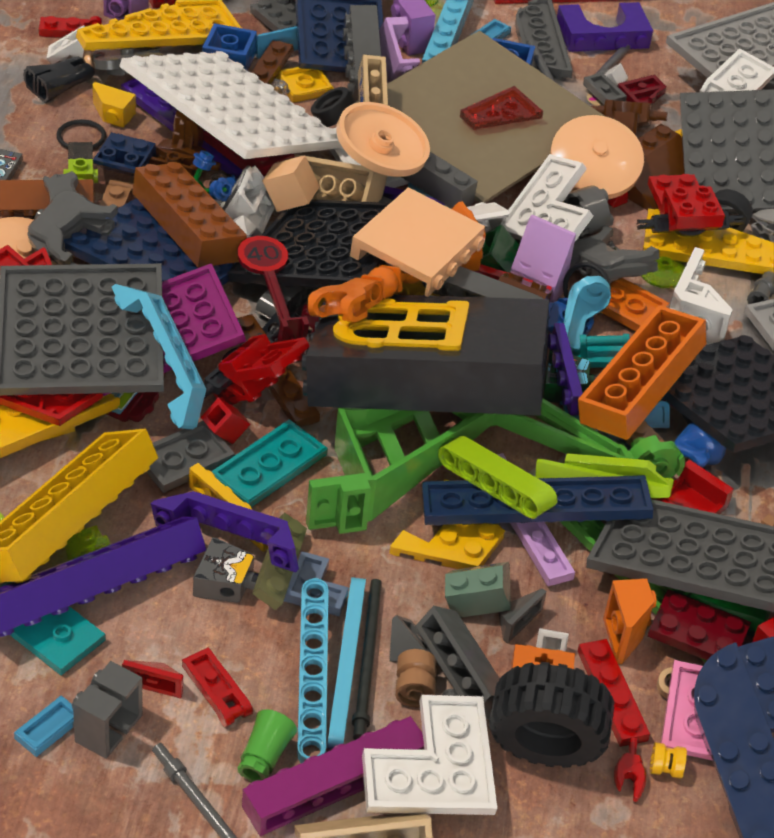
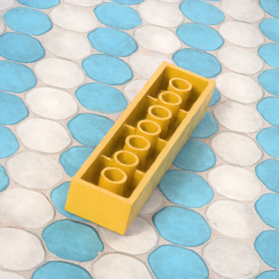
[0,429,159,584]

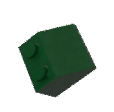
[480,225,519,273]

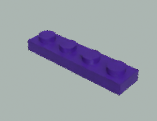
[548,323,583,416]

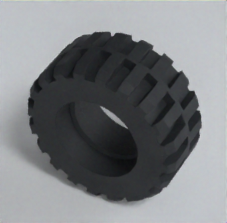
[489,662,614,768]

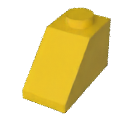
[92,82,136,128]

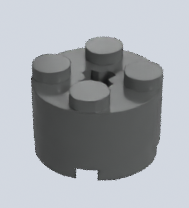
[563,185,614,239]

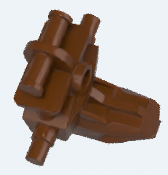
[591,99,668,137]
[149,110,222,177]

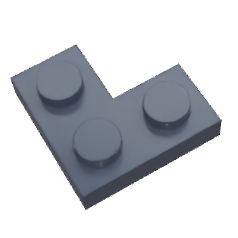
[284,551,349,617]

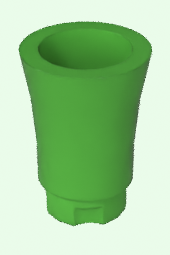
[237,709,297,782]

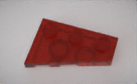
[460,86,543,130]

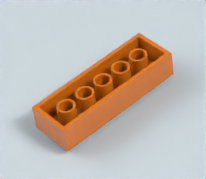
[578,305,706,440]

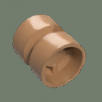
[395,649,437,707]

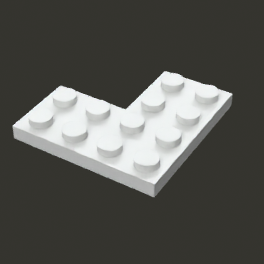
[504,154,593,241]
[362,695,498,815]

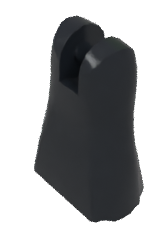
[23,57,95,103]

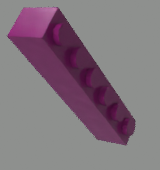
[242,716,424,836]

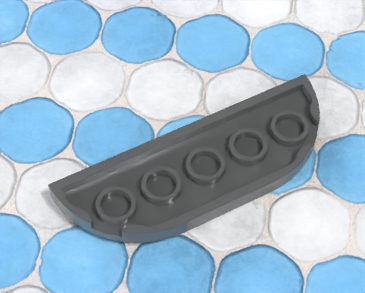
[515,0,573,79]

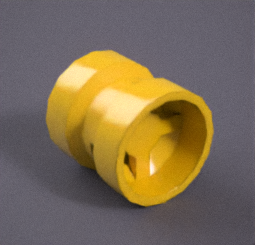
[650,742,687,779]

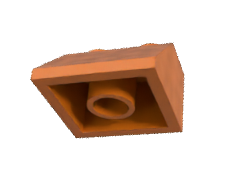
[603,578,657,664]

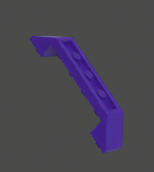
[150,491,299,573]

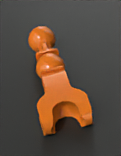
[308,265,421,322]

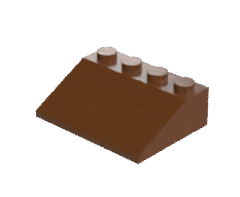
[628,124,684,211]

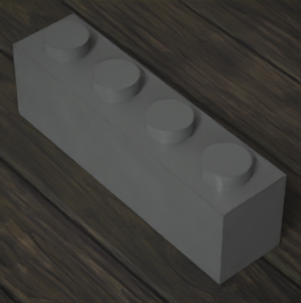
[401,152,478,209]
[415,606,500,720]

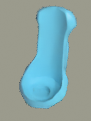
[564,276,611,352]

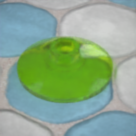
[641,257,685,288]

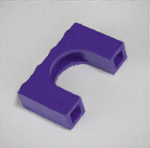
[557,2,653,52]

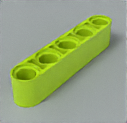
[438,436,558,519]

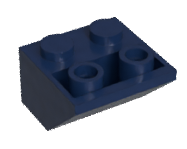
[93,132,156,176]

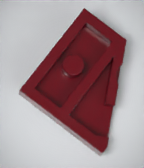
[618,75,667,104]

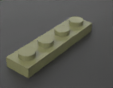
[252,513,307,610]

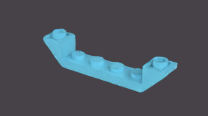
[112,284,206,430]

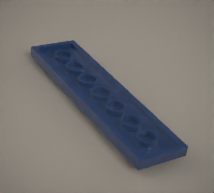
[422,475,653,526]

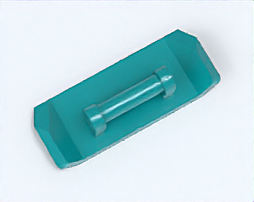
[572,334,630,368]

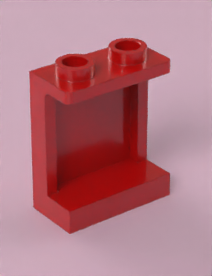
[651,459,734,514]

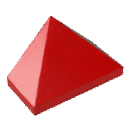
[122,660,183,699]

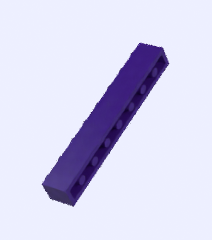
[0,516,206,637]

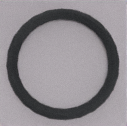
[56,119,106,151]
[563,262,611,298]

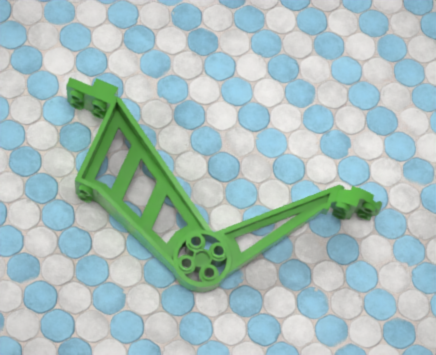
[306,399,685,534]

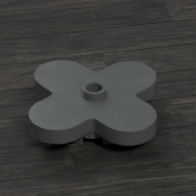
[93,47,163,76]

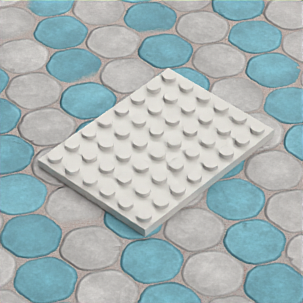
[119,51,342,159]

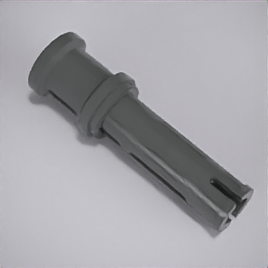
[747,271,774,304]

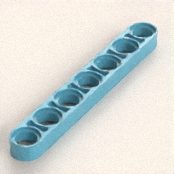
[327,577,366,749]
[297,578,329,763]

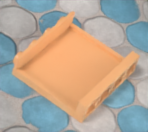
[350,187,485,297]

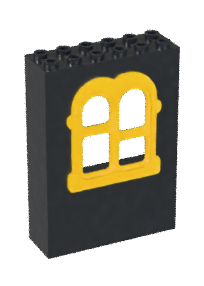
[302,294,549,416]

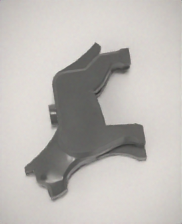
[27,171,118,265]
[569,226,659,283]

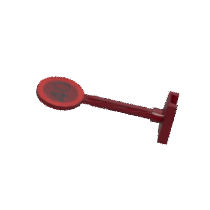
[237,236,309,361]

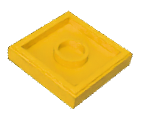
[276,67,334,103]

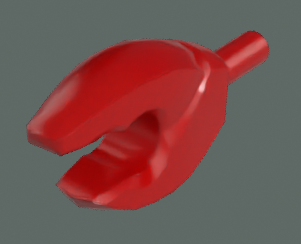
[614,738,646,802]

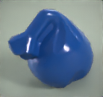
[674,422,726,468]

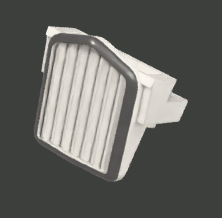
[220,166,275,236]

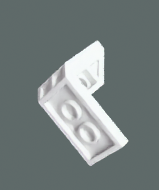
[700,48,774,92]
[670,247,733,344]

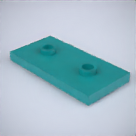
[211,419,328,507]
[0,582,106,676]

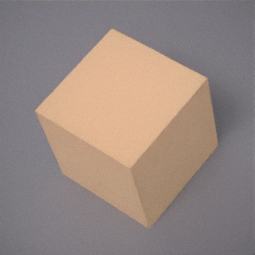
[262,155,320,212]

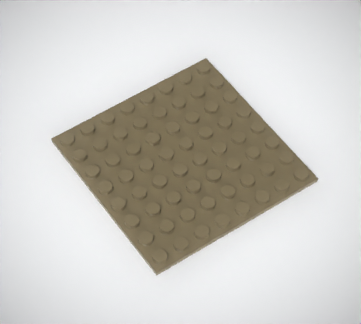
[354,30,606,203]

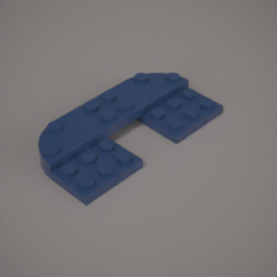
[694,636,774,838]

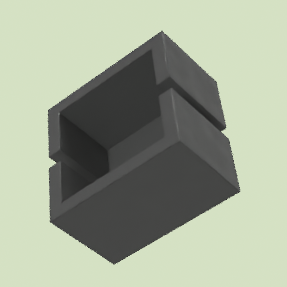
[72,661,143,759]

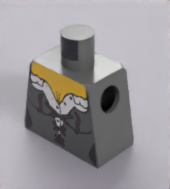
[193,537,259,603]

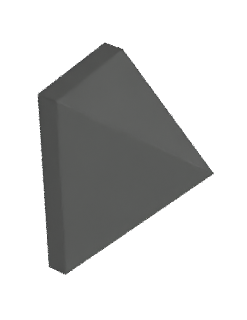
[498,588,547,643]
[389,615,439,665]

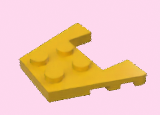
[389,479,505,569]

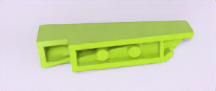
[535,453,674,498]

